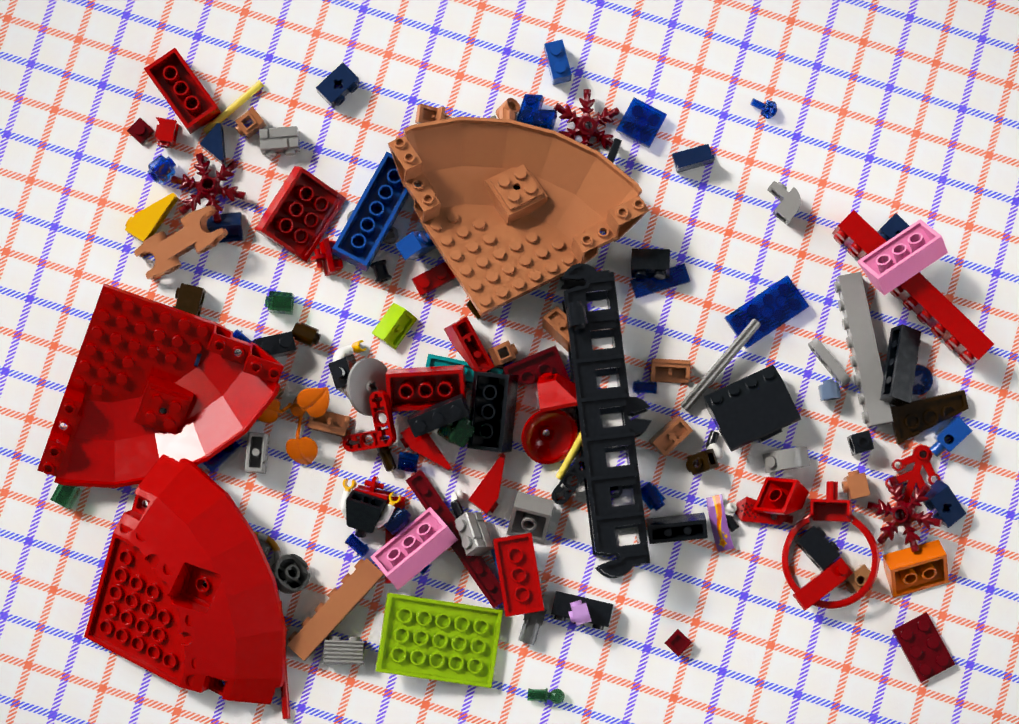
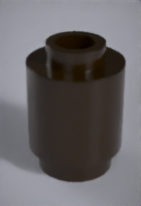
[292,322,321,347]

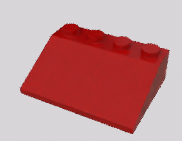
[254,166,347,262]

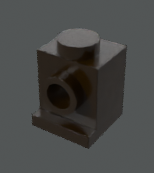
[686,449,719,475]

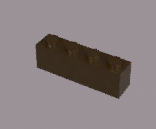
[173,283,206,317]

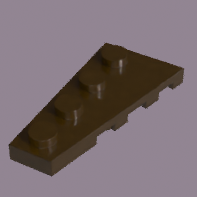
[890,390,969,444]

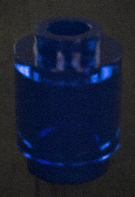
[641,482,666,511]
[383,507,412,536]

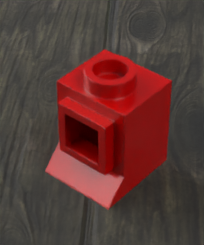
[155,117,179,148]

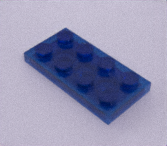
[724,275,809,349]

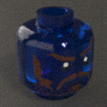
[147,155,176,183]

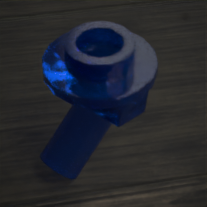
[750,98,777,119]

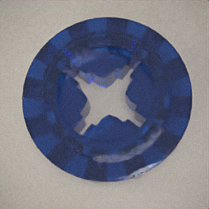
[912,365,933,395]

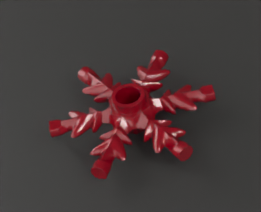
[553,89,620,149]
[171,153,246,223]
[867,476,942,552]

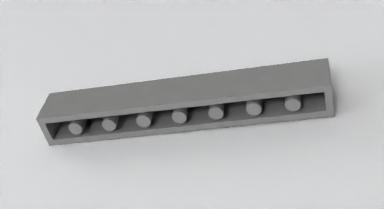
[834,272,893,428]

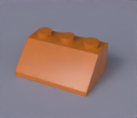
[883,540,949,598]

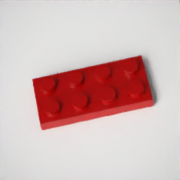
[493,533,544,617]

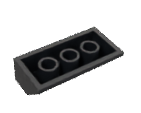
[467,371,519,453]

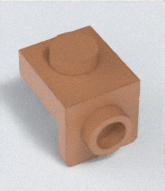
[415,104,447,124]

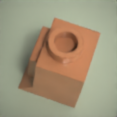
[235,106,266,139]
[487,340,518,368]

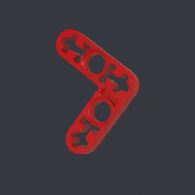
[343,390,396,452]

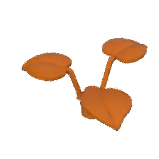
[258,387,330,465]

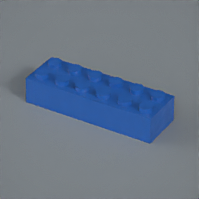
[332,151,410,272]

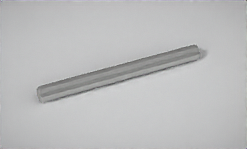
[681,319,761,411]

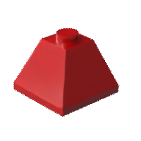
[537,373,577,412]
[753,477,809,515]

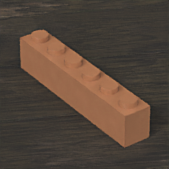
[287,558,385,661]

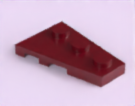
[502,345,570,385]

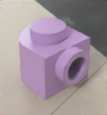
[568,600,592,626]

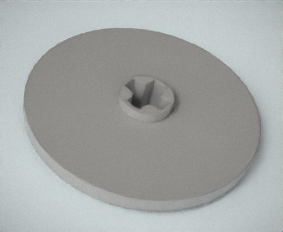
[347,358,388,416]

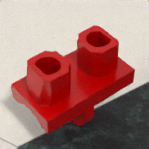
[310,238,343,276]
[354,476,392,504]

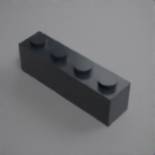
[880,324,921,407]

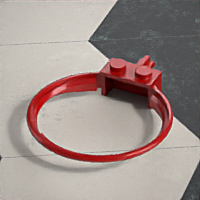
[782,481,880,609]

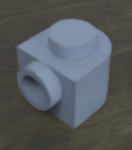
[818,379,841,401]

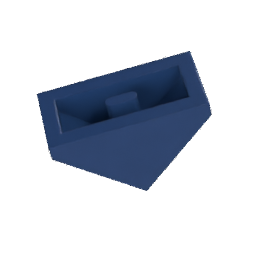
[200,123,226,164]

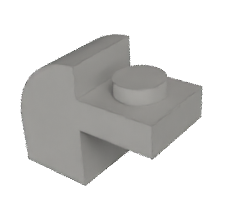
[767,181,801,225]
[762,447,810,473]

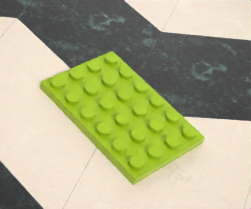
[375,593,503,688]

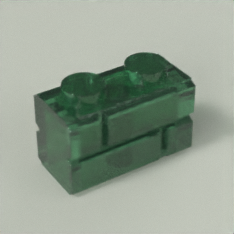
[437,417,475,447]

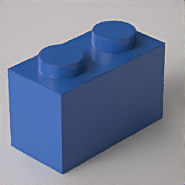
[544,39,572,85]
[395,230,436,260]

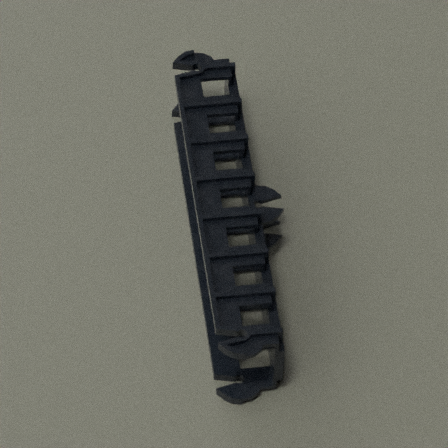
[560,263,652,578]

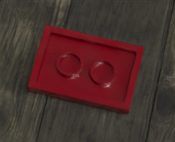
[891,612,955,683]

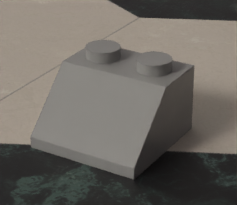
[507,491,555,544]

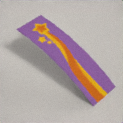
[706,494,734,552]

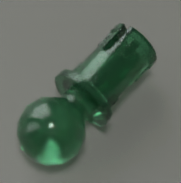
[527,688,565,704]

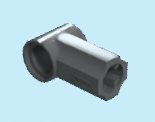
[518,609,547,645]

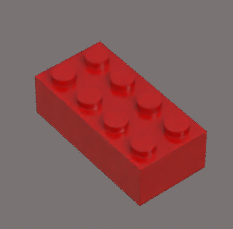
[144,48,221,134]
[385,365,467,412]

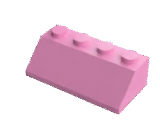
[857,219,948,295]
[370,507,458,590]

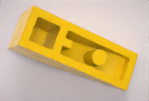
[125,193,179,243]

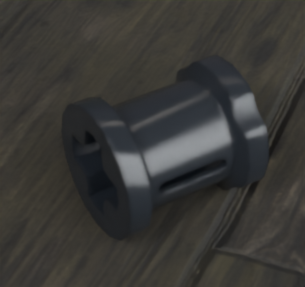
[370,260,392,284]

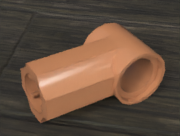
[496,98,520,121]

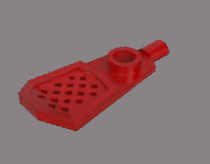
[735,497,794,525]

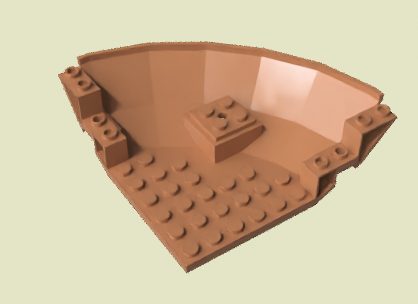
[388,116,649,317]

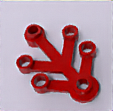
[885,445,941,515]

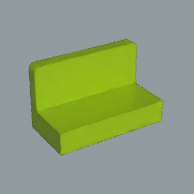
[372,303,417,349]

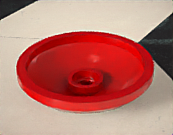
[521,409,578,464]

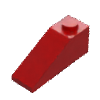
[444,316,495,372]
[400,427,452,471]
[468,453,506,514]
[793,558,853,611]

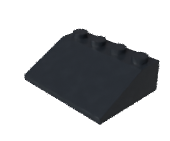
[704,365,801,452]

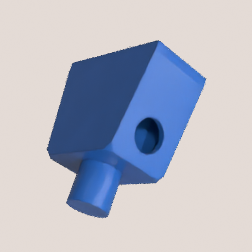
[929,416,973,457]

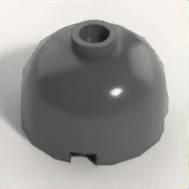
[271,554,310,594]

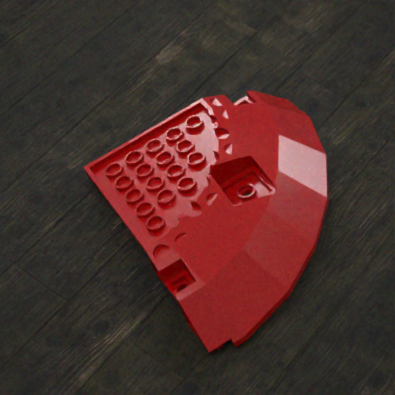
[37,283,284,488]
[84,454,286,705]

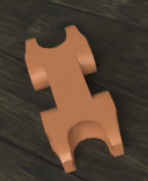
[134,205,228,280]

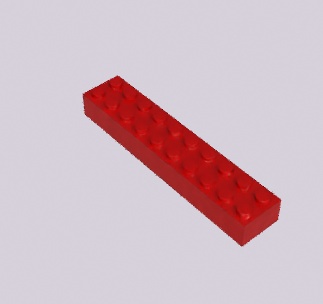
[832,210,994,365]

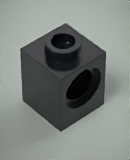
[847,430,874,456]

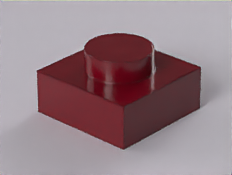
[127,118,155,145]
[664,629,692,657]

